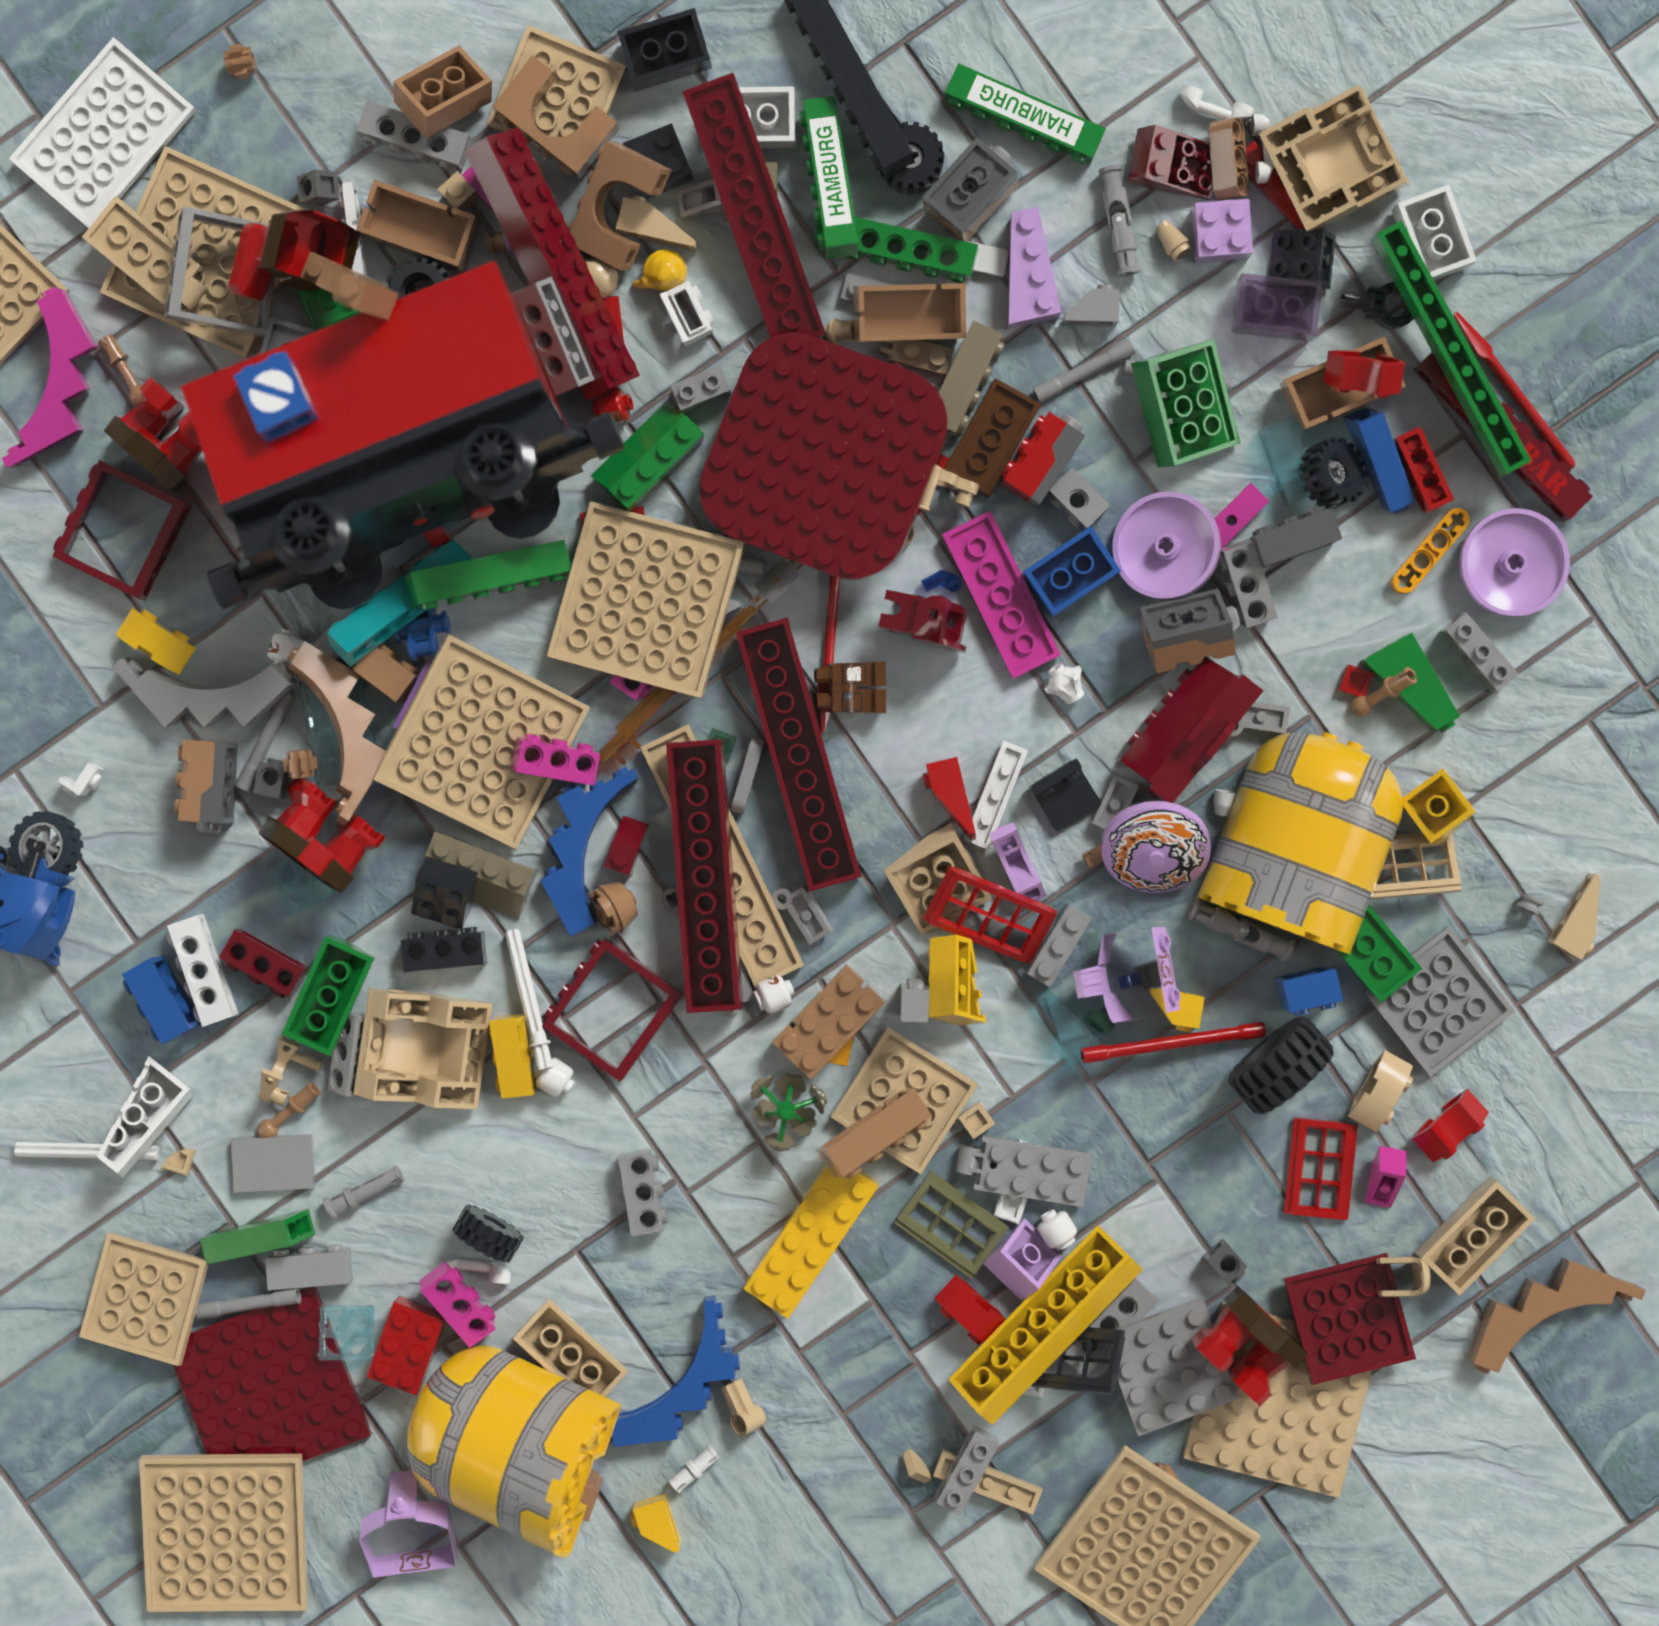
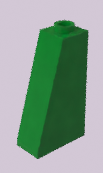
[1361,633,1460,732]
[200,1209,315,1265]

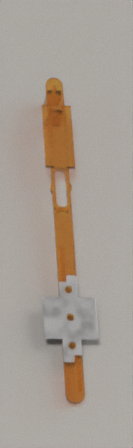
[598,558,803,766]

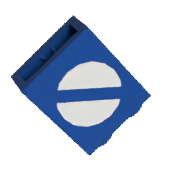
[233,351,319,443]

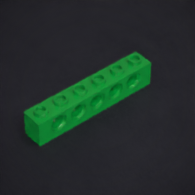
[813,217,978,283]

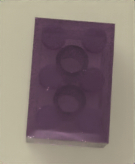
[1231,273,1323,342]

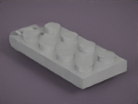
[955,1136,1092,1207]

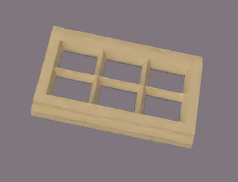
[1371,833,1462,900]

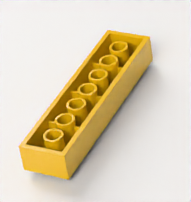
[948,1225,1143,1425]

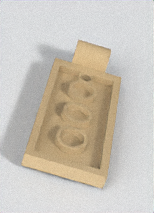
[82,196,208,310]

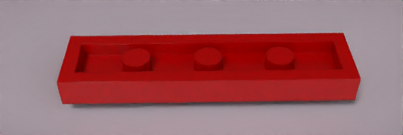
[1246,141,1305,229]

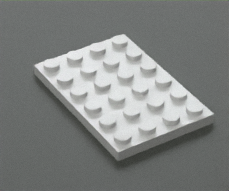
[9,37,196,228]

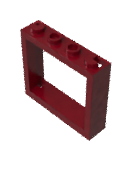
[53,460,192,601]
[542,937,684,1082]

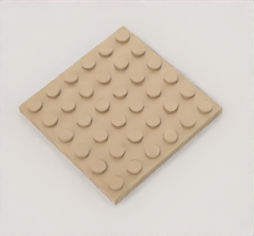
[100,146,306,359]
[547,501,746,699]
[372,633,590,849]
[1183,1301,1372,1498]
[1034,1445,1260,1626]
[139,1454,308,1612]

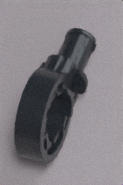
[1340,282,1414,330]

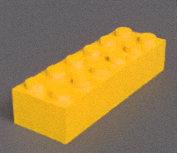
[744,1165,879,1319]

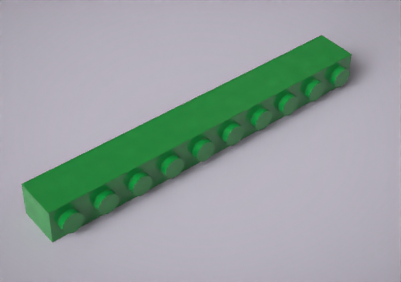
[1372,221,1531,478]

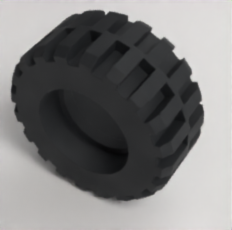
[1229,1016,1334,1114]

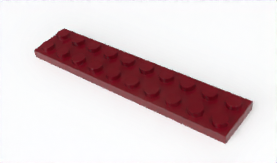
[682,72,826,338]

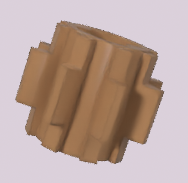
[223,43,256,79]
[283,749,318,778]

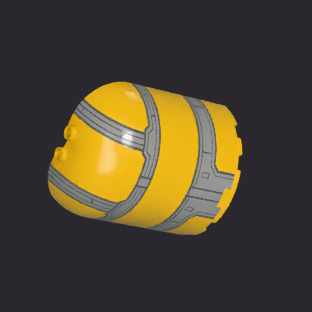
[1197,731,1403,955]
[407,1345,622,1558]

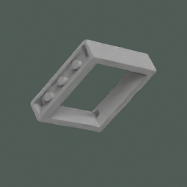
[164,206,278,337]

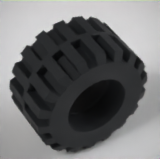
[387,257,451,300]

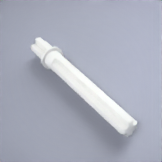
[505,929,553,1071]
[14,1142,159,1160]

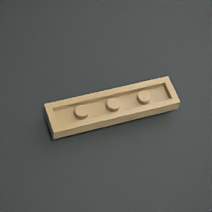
[933,1449,1043,1515]

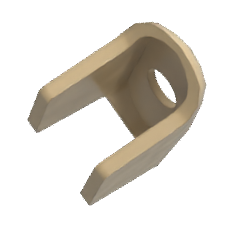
[1376,1257,1430,1297]

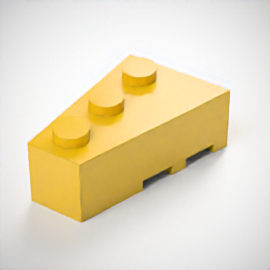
[928,935,986,1026]
[489,1013,537,1099]

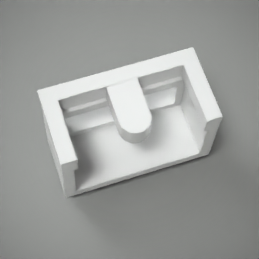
[659,281,715,347]

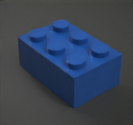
[1022,526,1121,618]
[122,955,202,1045]

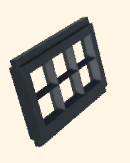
[1030,1327,1125,1395]

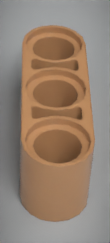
[1209,117,1249,201]

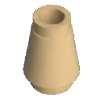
[1155,220,1192,261]

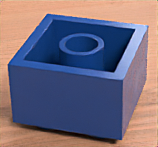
[1274,966,1343,1016]

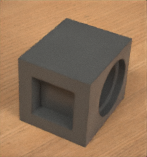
[297,170,340,206]
[252,758,289,799]
[1203,1239,1247,1285]

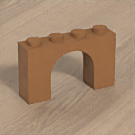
[492,55,619,179]
[568,141,671,270]

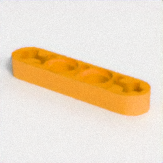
[1391,508,1470,594]

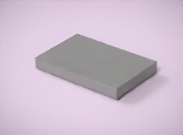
[231,1134,315,1193]

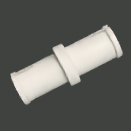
[668,1445,720,1493]

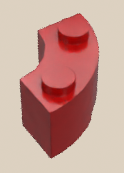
[1324,350,1405,399]
[1412,1088,1489,1163]
[935,1275,1006,1345]

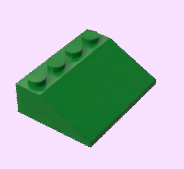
[1131,339,1241,468]

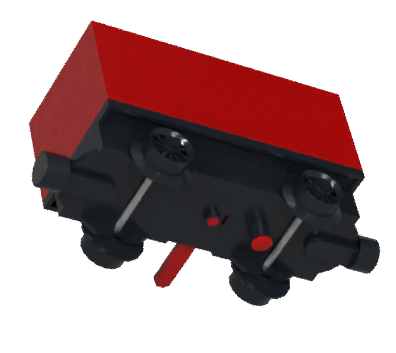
[181,261,625,610]

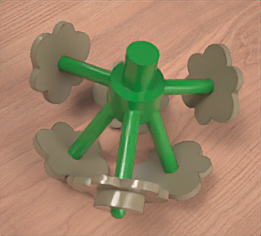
[750,1073,827,1151]

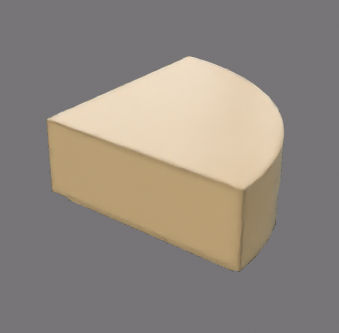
[162,1148,197,1176]
[903,1449,932,1483]

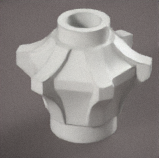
[1044,663,1084,704]

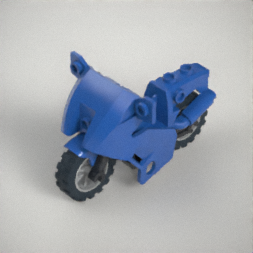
[0,811,83,967]

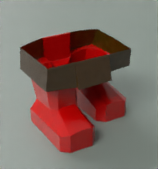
[228,210,360,301]
[104,377,203,493]
[258,778,386,893]
[1192,1286,1308,1406]

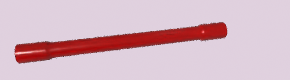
[1080,1021,1266,1064]

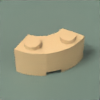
[1348,1050,1413,1132]

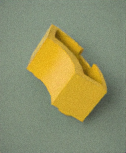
[115,608,196,675]

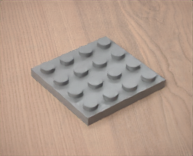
[1363,926,1515,1077]
[1104,1297,1239,1436]

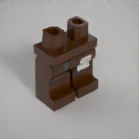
[814,661,886,713]

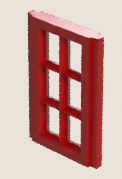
[1284,1117,1358,1220]

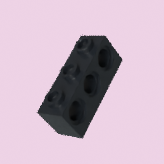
[401,927,487,972]

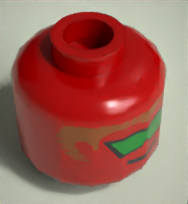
[592,388,634,424]

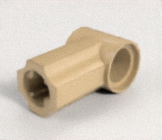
[720,1378,766,1437]

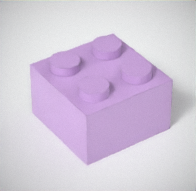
[1191,199,1253,263]

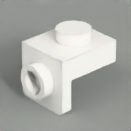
[58,763,104,797]

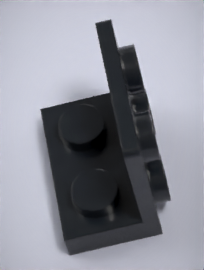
[1268,229,1336,290]
[1029,758,1101,831]

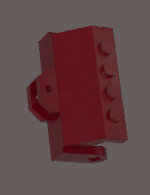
[1118,657,1264,803]

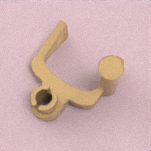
[919,465,980,512]
[258,1036,324,1107]

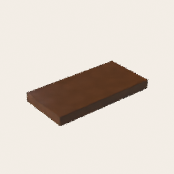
[944,378,1042,498]

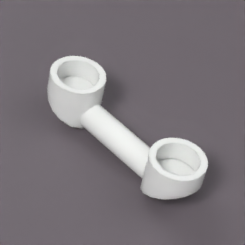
[1180,85,1254,122]
[1251,114,1275,184]
[436,1258,511,1284]

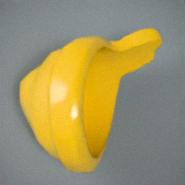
[631,249,687,291]

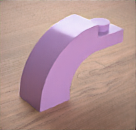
[989,822,1047,901]

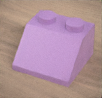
[983,1218,1063,1301]

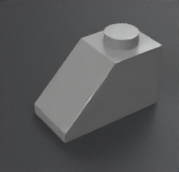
[1063,284,1120,326]

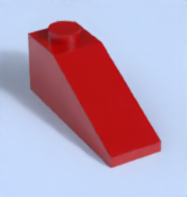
[922,757,976,841]

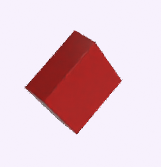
[1337,664,1374,697]

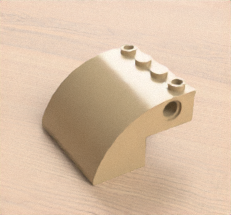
[1259,85,1409,231]
[353,988,493,1109]

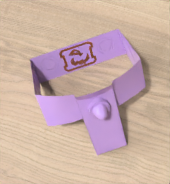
[1073,927,1180,1023]
[359,1470,457,1578]

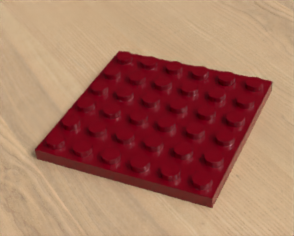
[173,1287,372,1462]

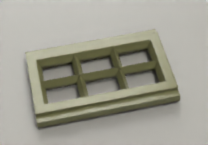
[894,1171,1009,1279]

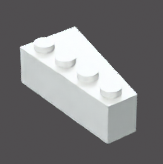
[97,1056,194,1178]

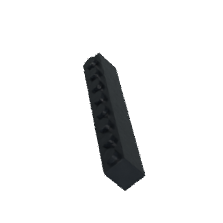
[783,0,914,177]

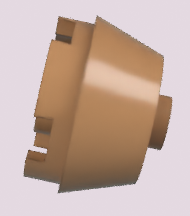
[588,882,638,936]

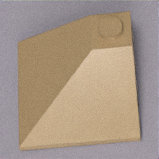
[884,823,992,935]

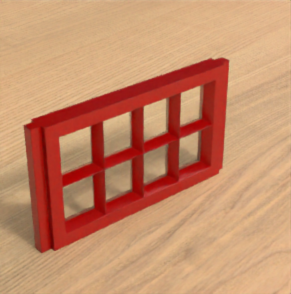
[923,866,1057,964]

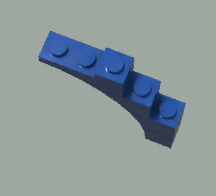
[540,767,639,936]
[612,1295,740,1447]

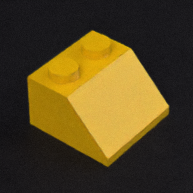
[1403,768,1476,845]

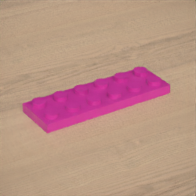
[942,511,1061,679]

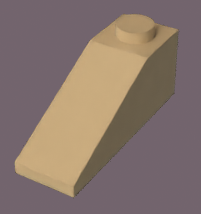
[616,195,697,252]
[1547,873,1600,960]

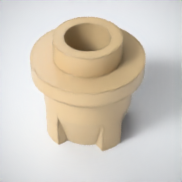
[826,318,854,345]

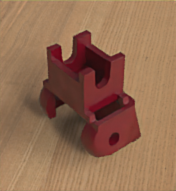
[878,590,967,653]

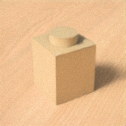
[438,171,480,211]

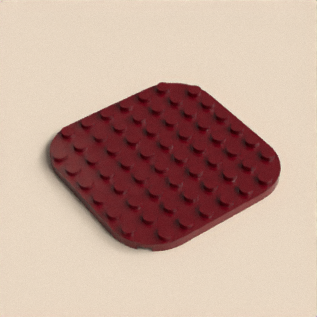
[700,332,948,580]

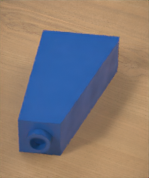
[1343,406,1415,514]

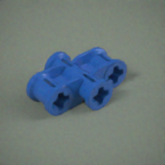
[394,608,451,661]

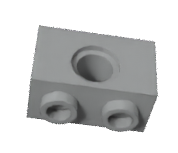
[670,365,732,414]
[1047,468,1110,530]

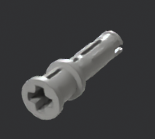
[323,1165,404,1220]

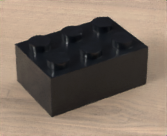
[617,8,712,92]

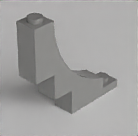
[112,657,298,728]

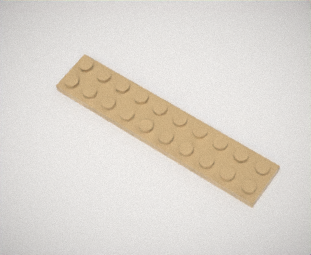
[640,724,804,988]

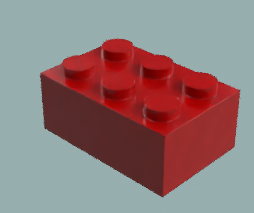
[367,1296,446,1396]

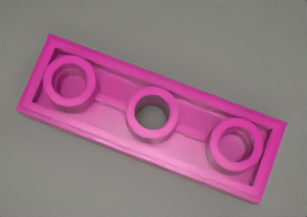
[1214,483,1270,548]

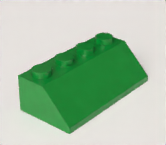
[590,402,704,512]
[282,935,375,1056]

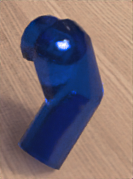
[921,570,962,592]

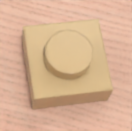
[958,1101,995,1139]

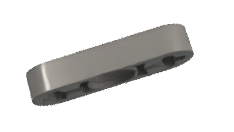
[731,736,765,814]

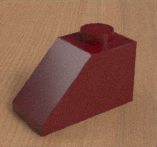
[604,815,649,875]

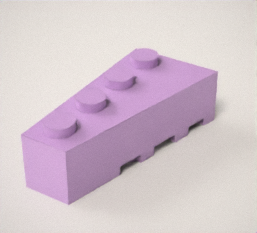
[1007,207,1061,330]

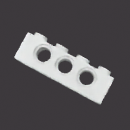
[166,914,239,1027]

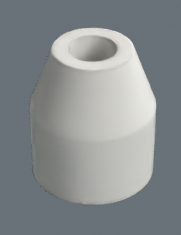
[1213,789,1236,817]

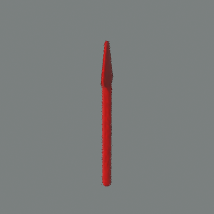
[1453,312,1576,469]
[817,575,840,732]

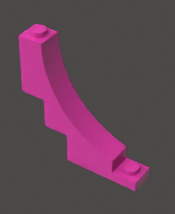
[2,287,98,468]

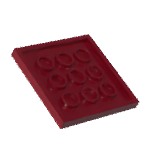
[1282,1253,1416,1385]

